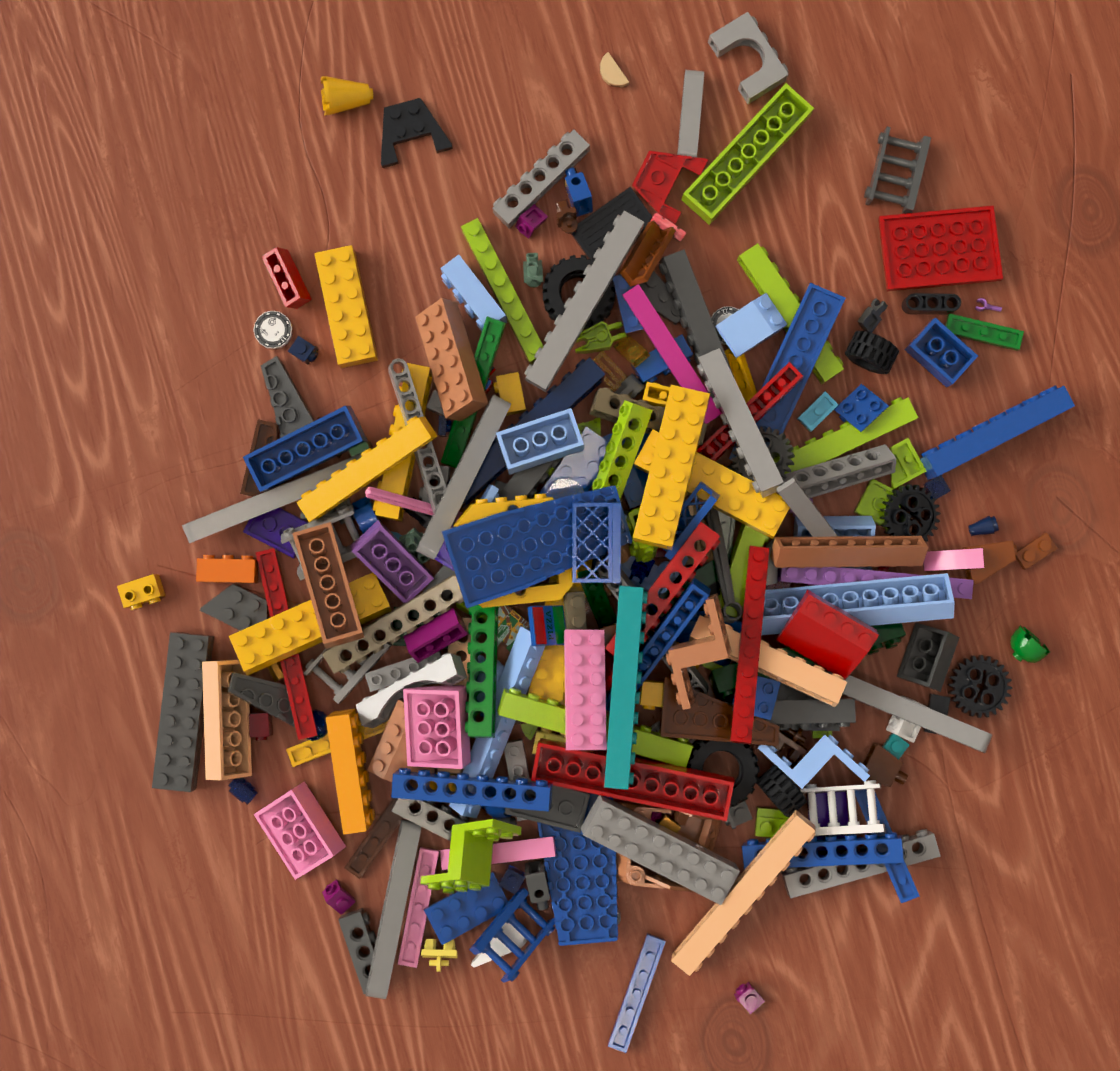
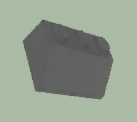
[897,623,960,692]

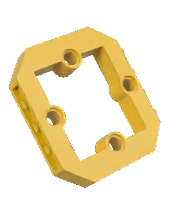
[453,493,578,608]

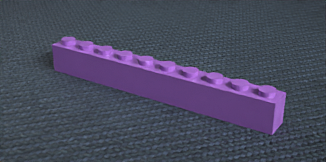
[778,567,974,599]

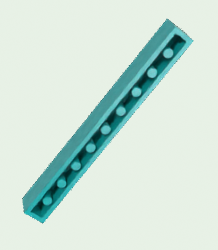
[604,585,648,790]

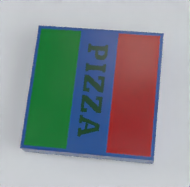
[527,605,566,647]

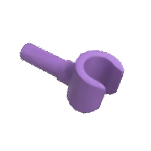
[975,298,1002,312]

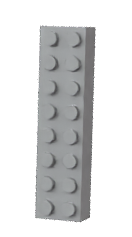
[581,795,740,905]

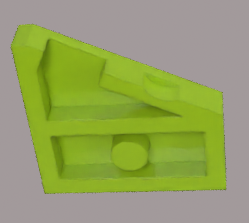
[890,438,926,489]

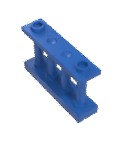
[469,888,555,983]

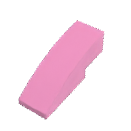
[924,548,984,571]

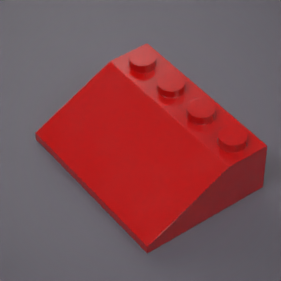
[776,590,879,680]

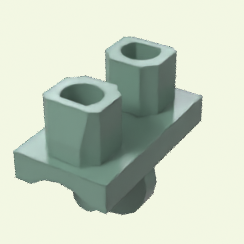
[523,253,543,287]
[399,528,430,564]

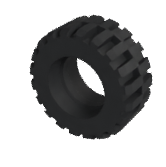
[543,255,616,332]
[686,740,760,807]

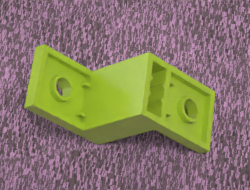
[420,819,522,894]

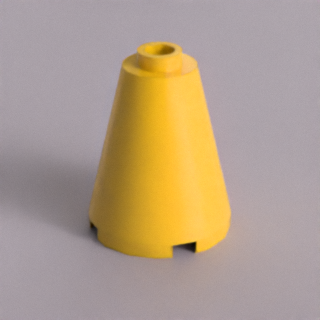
[321,76,373,116]

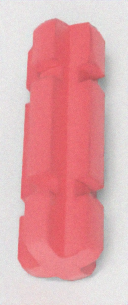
[651,213,686,241]

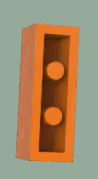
[196,555,259,583]

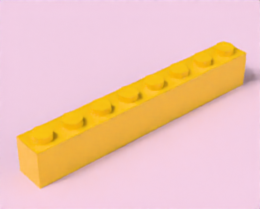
[297,416,438,522]

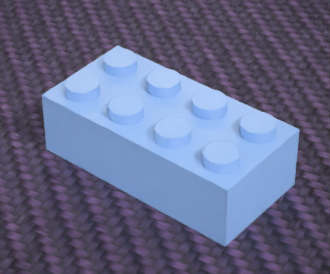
[440,255,507,332]
[496,408,584,475]

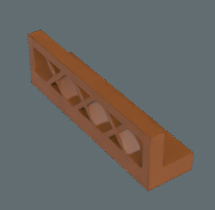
[619,221,676,287]

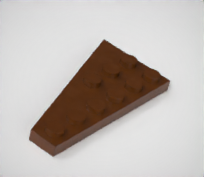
[660,677,780,746]

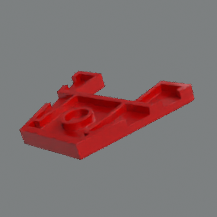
[632,151,709,225]

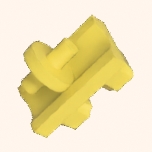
[421,939,458,972]

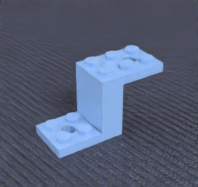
[758,735,870,789]

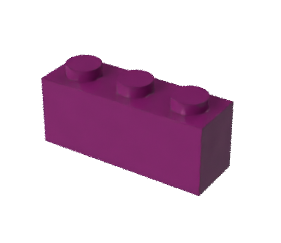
[403,608,468,663]

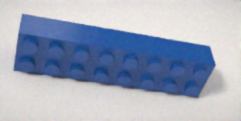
[920,385,1075,480]

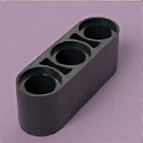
[901,293,961,315]

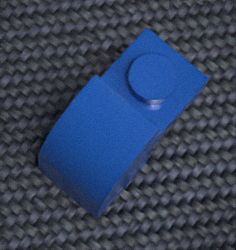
[351,497,382,533]

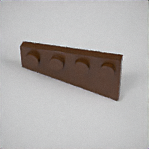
[240,419,278,497]

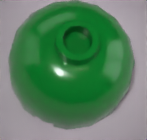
[1010,625,1051,663]

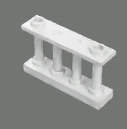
[800,780,885,836]

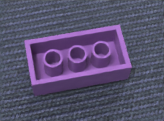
[350,519,434,603]

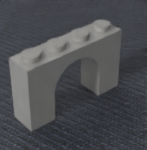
[708,12,789,104]

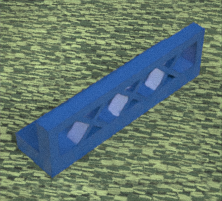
[662,481,720,560]

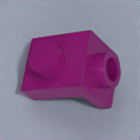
[322,879,356,915]

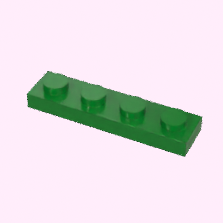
[945,313,1024,351]

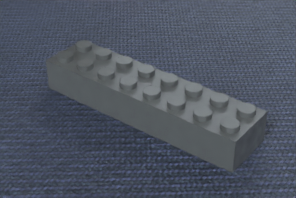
[152,632,214,792]

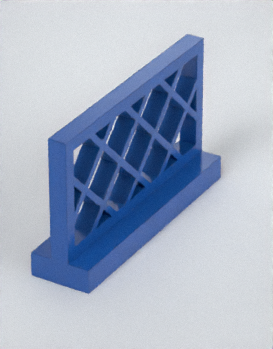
[572,502,621,583]

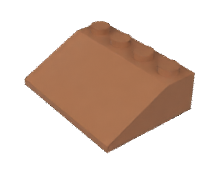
[367,699,436,788]

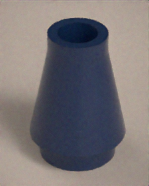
[968,516,999,536]

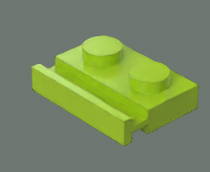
[755,807,788,838]

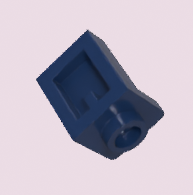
[288,336,318,365]

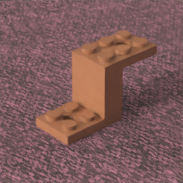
[666,594,732,710]

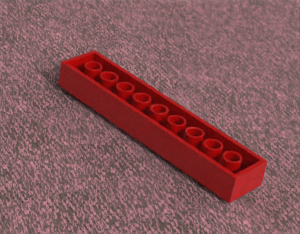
[531,738,734,821]

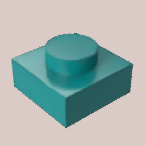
[882,733,909,760]

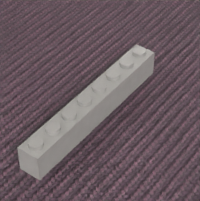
[697,348,784,498]

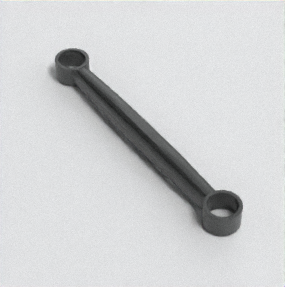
[705,508,743,623]

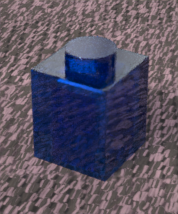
[499,864,525,895]

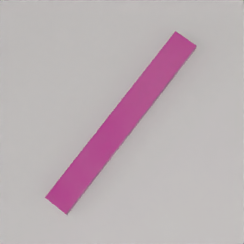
[622,284,722,424]

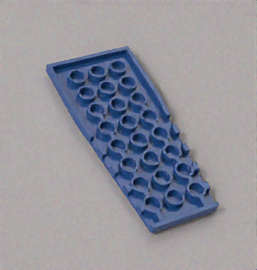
[441,486,632,608]
[532,768,618,946]

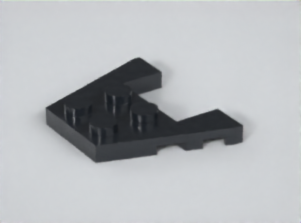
[381,98,453,168]

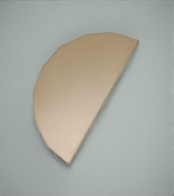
[600,52,629,87]

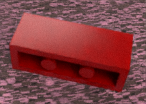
[262,247,312,309]

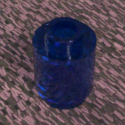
[228,777,258,805]

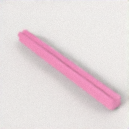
[365,486,463,522]

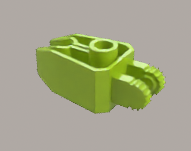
[575,321,627,354]

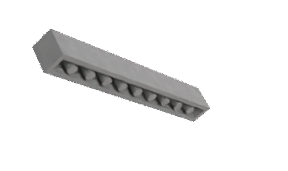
[524,211,644,392]

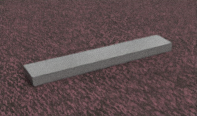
[776,478,838,537]

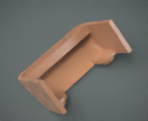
[616,801,672,889]
[644,811,721,892]

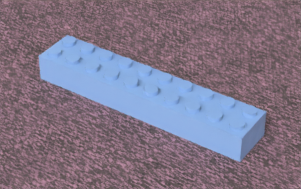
[761,573,955,635]

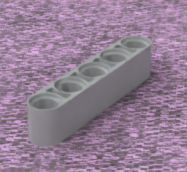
[677,69,704,157]

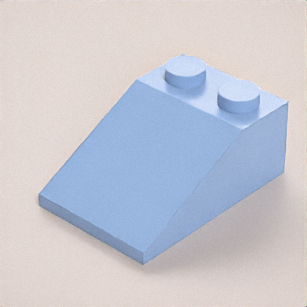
[715,293,787,358]

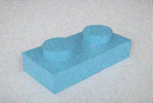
[797,391,839,432]

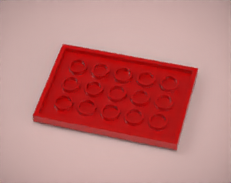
[878,206,1003,291]

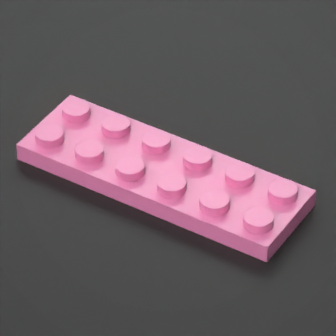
[564,630,607,750]

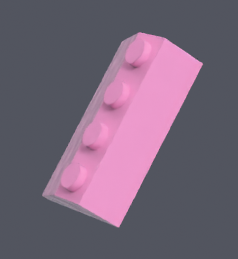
[403,685,471,769]
[254,781,346,880]

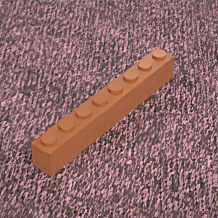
[770,536,928,568]

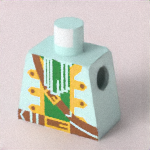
[498,605,530,646]

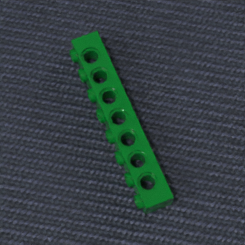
[465,605,499,738]

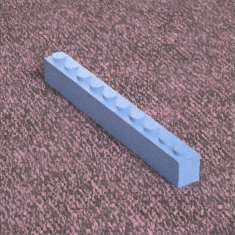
[449,626,545,818]

